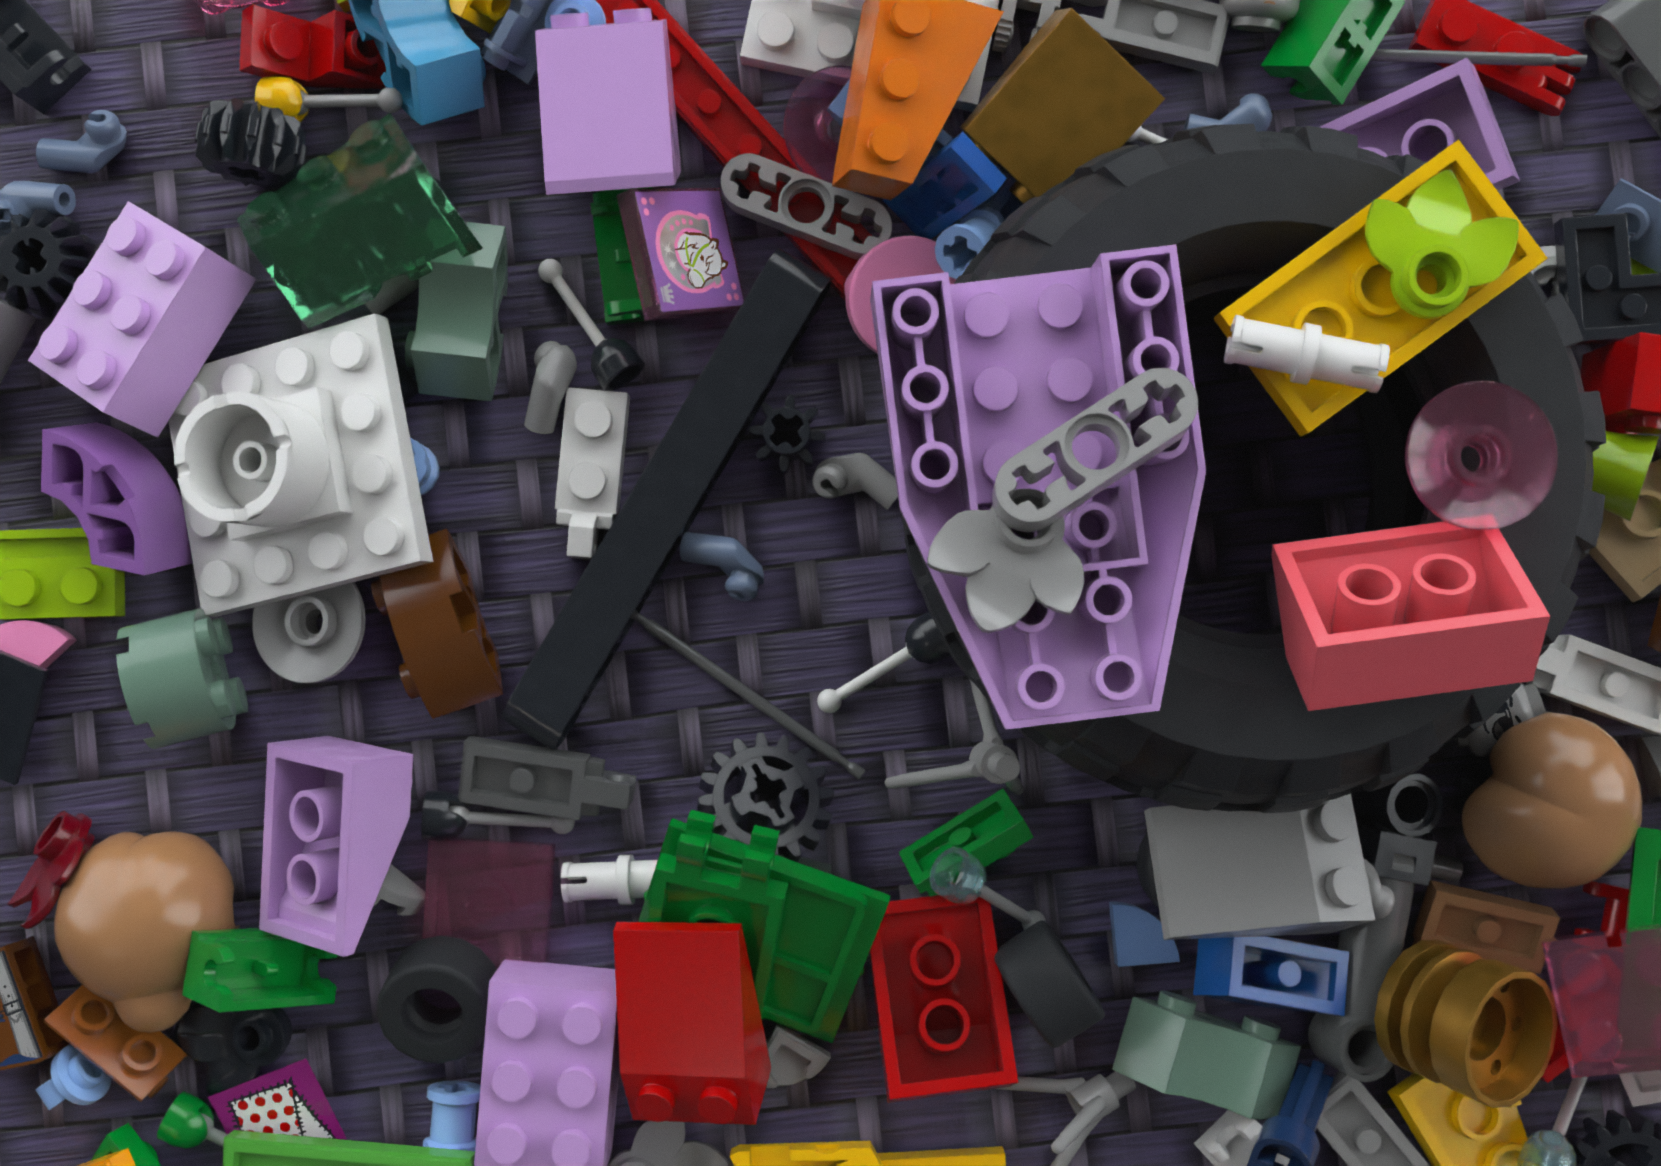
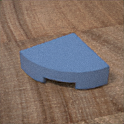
[1109,901,1180,967]

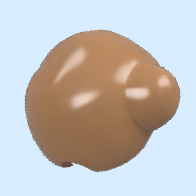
[1462,712,1642,889]
[54,831,240,1032]

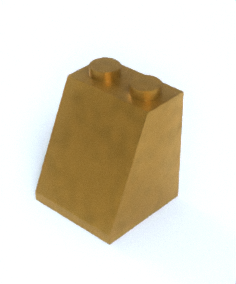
[960,8,1165,204]

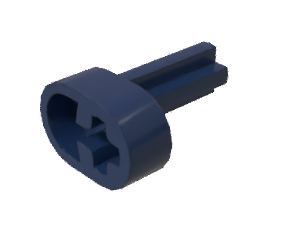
[1247,1060,1333,1166]

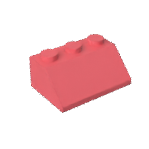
[1271,515,1550,711]

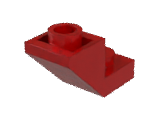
[239,4,386,89]

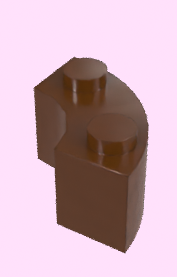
[371,528,503,719]

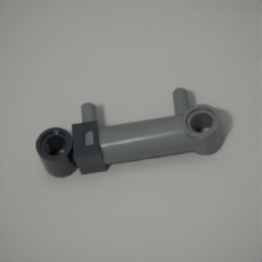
[1308,773,1464,1082]

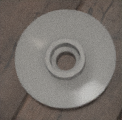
[252,582,366,683]

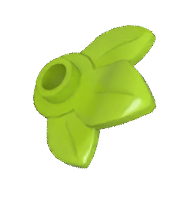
[1365,170,1519,319]

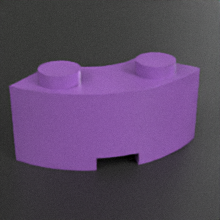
[41,422,193,576]

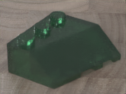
[237,113,483,329]

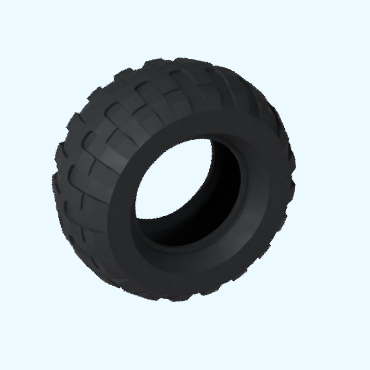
[900,124,1606,813]

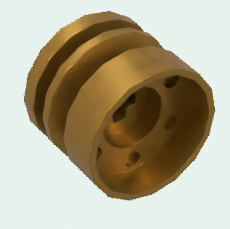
[1374,940,1558,1108]

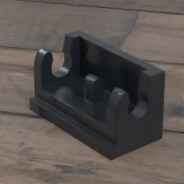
[0,0,92,114]

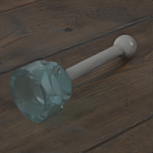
[930,847,1046,930]
[1517,1043,1605,1166]

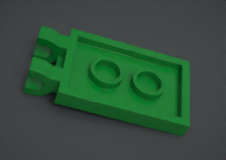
[648,810,789,1019]

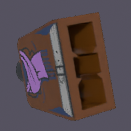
[0,936,69,1071]

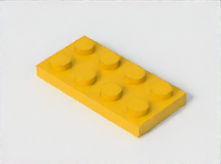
[1213,139,1548,437]

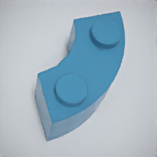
[348,0,486,126]

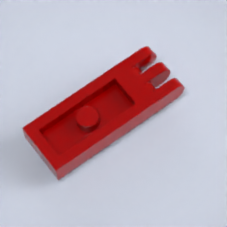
[1408,0,1583,116]

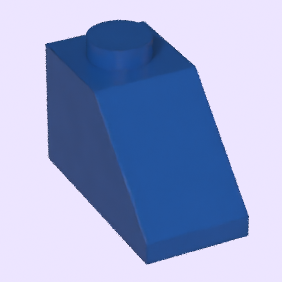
[1193,936,1349,1016]

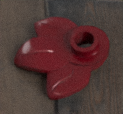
[7,811,95,929]

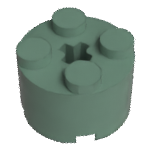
[116,608,248,749]

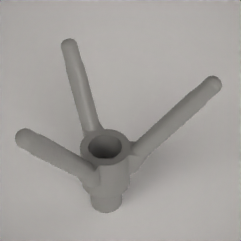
[885,680,1024,795]
[997,1071,1136,1166]

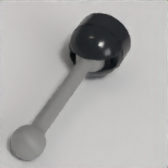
[421,791,575,841]

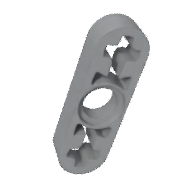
[720,153,892,260]
[992,368,1198,532]

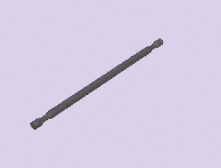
[1369,49,1587,67]
[630,609,865,780]

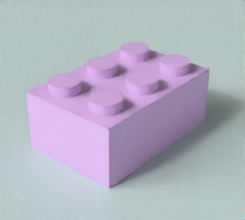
[28,201,257,438]
[474,959,620,1166]

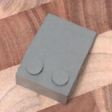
[1144,793,1375,940]

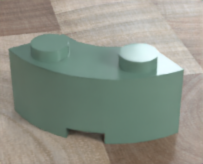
[405,218,508,401]
[1112,990,1301,1119]

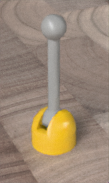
[255,76,403,122]

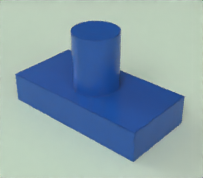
[883,132,1007,239]

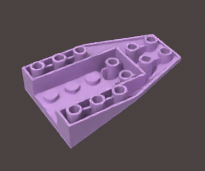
[870,244,1206,729]

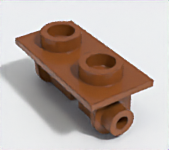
[44,985,187,1102]

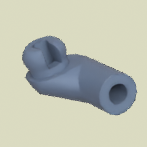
[36,110,127,174]
[0,181,76,234]

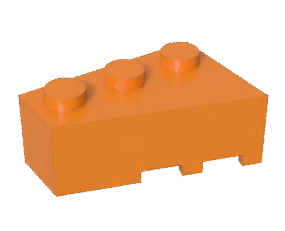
[832,0,1004,200]

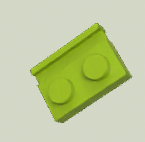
[0,528,125,620]

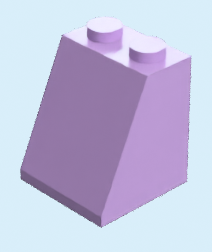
[535,8,682,195]

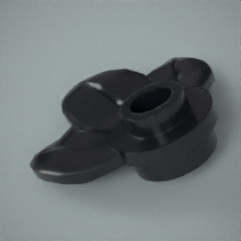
[174,1005,292,1095]

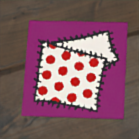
[208,1058,347,1140]

